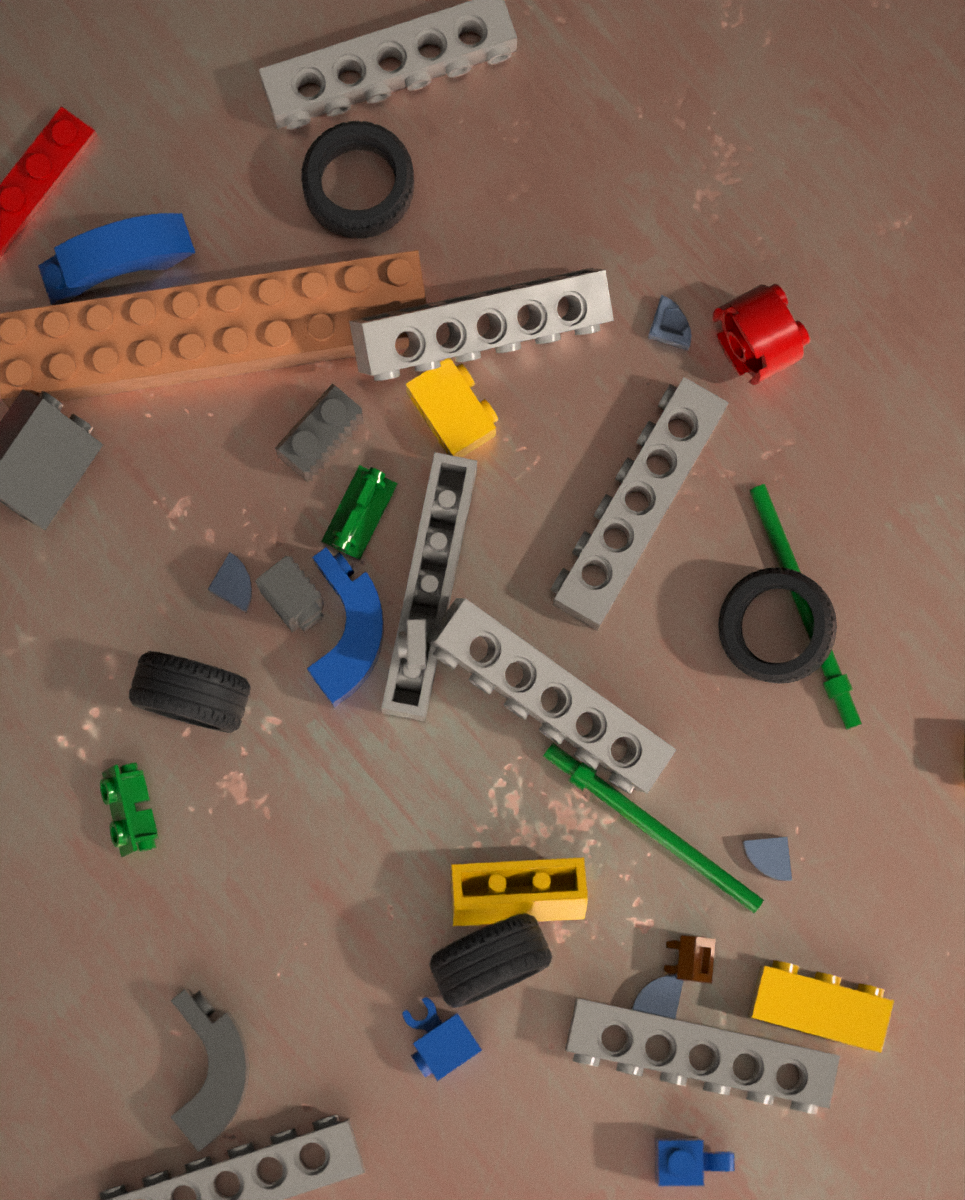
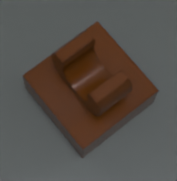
[664,935,716,983]

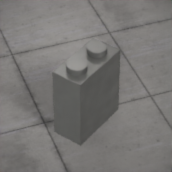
[0,389,104,530]

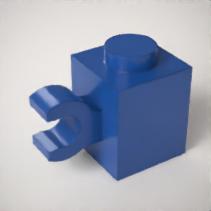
[402,997,482,1081]
[654,1137,735,1186]

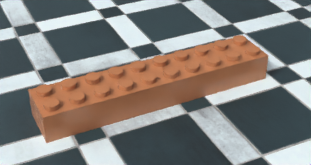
[0,250,427,408]

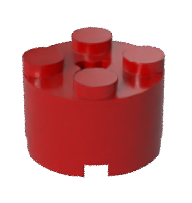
[712,283,810,385]

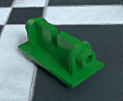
[321,465,398,560]
[100,763,159,857]

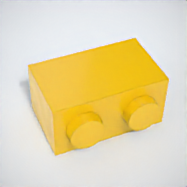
[406,358,498,457]

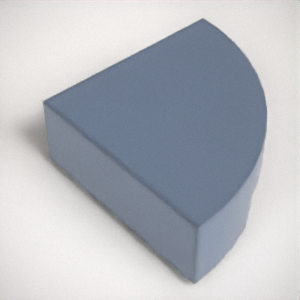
[648,295,691,351]
[208,552,252,612]
[742,837,792,881]
[631,975,684,1019]

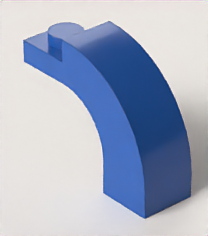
[38,213,195,305]
[307,547,384,708]

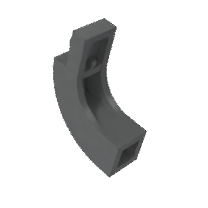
[171,989,249,1152]

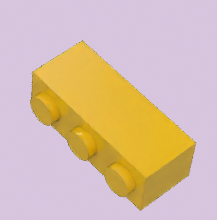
[450,857,588,926]
[747,959,894,1053]

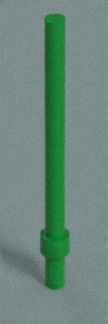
[749,484,862,730]
[543,743,764,914]

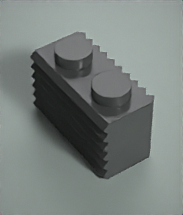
[275,384,364,482]
[255,556,324,632]

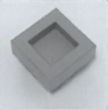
[399,620,426,669]

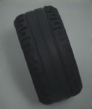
[301,121,414,239]
[718,567,837,684]
[129,651,250,733]
[429,913,552,1008]

